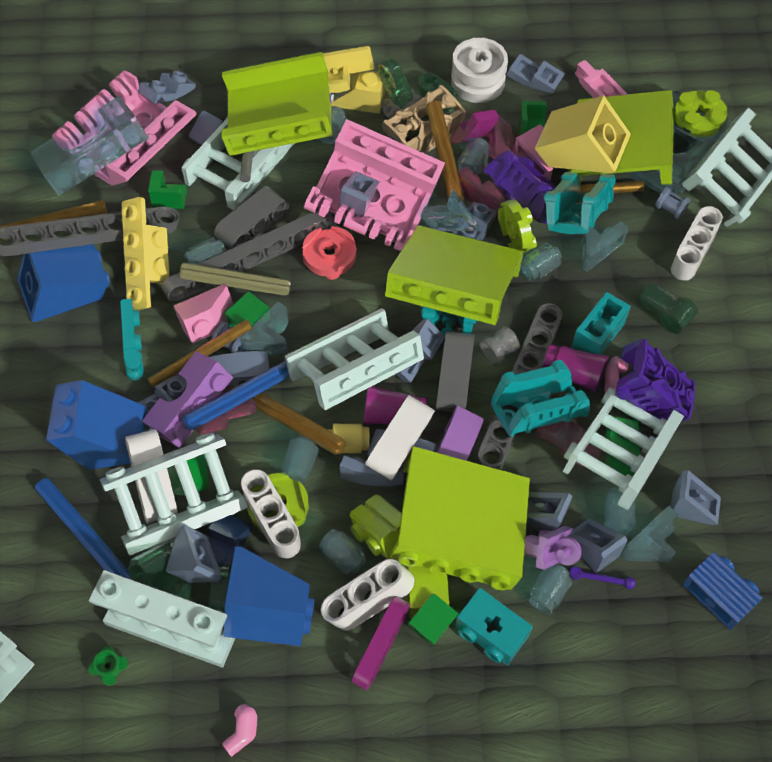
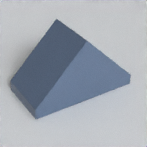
[339,171,380,217]
[669,470,721,525]
[526,492,572,532]
[569,518,627,574]
[166,524,222,583]

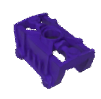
[484,151,557,224]
[615,339,695,422]

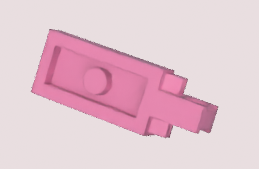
[575,60,628,98]

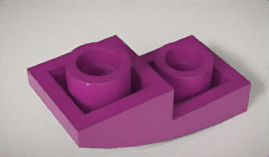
[451,110,500,144]

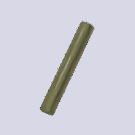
[180,262,290,296]

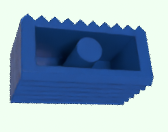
[683,552,763,630]

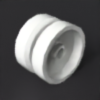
[451,38,508,103]

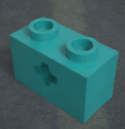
[571,292,631,354]
[455,588,533,666]

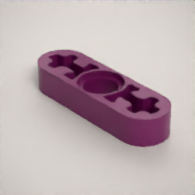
[352,596,411,691]

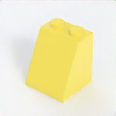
[534,96,631,173]

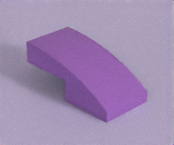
[436,406,484,461]

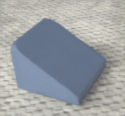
[189,111,223,145]

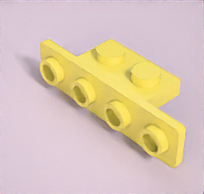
[323,46,374,93]
[122,197,170,310]

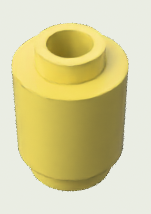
[327,423,369,454]

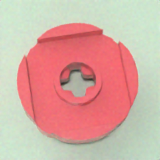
[303,226,357,280]

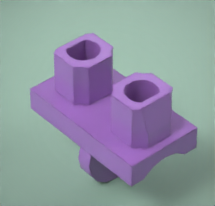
[524,526,581,570]

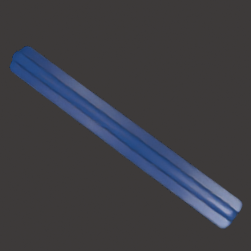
[182,360,290,430]
[35,478,138,582]

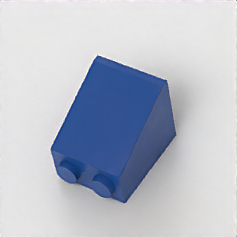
[17,244,109,322]
[46,380,147,470]
[223,546,315,646]

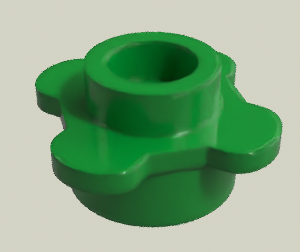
[88,646,128,686]

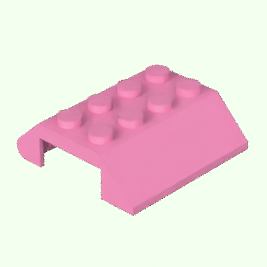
[52,70,196,186]
[304,119,445,251]

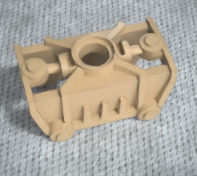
[382,85,466,154]

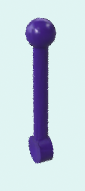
[569,566,636,589]

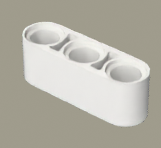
[671,206,723,280]
[365,395,435,481]
[125,429,177,523]
[241,470,301,558]
[321,559,414,630]

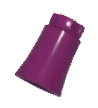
[543,344,609,394]
[363,386,426,425]

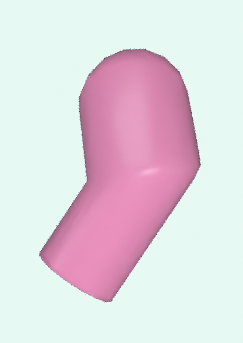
[604,356,629,393]
[221,704,258,757]

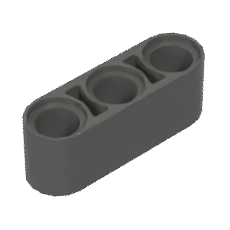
[214,186,289,249]
[436,330,475,413]

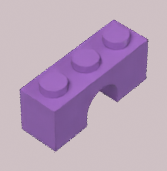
[142,351,233,448]

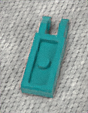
[120,299,144,381]

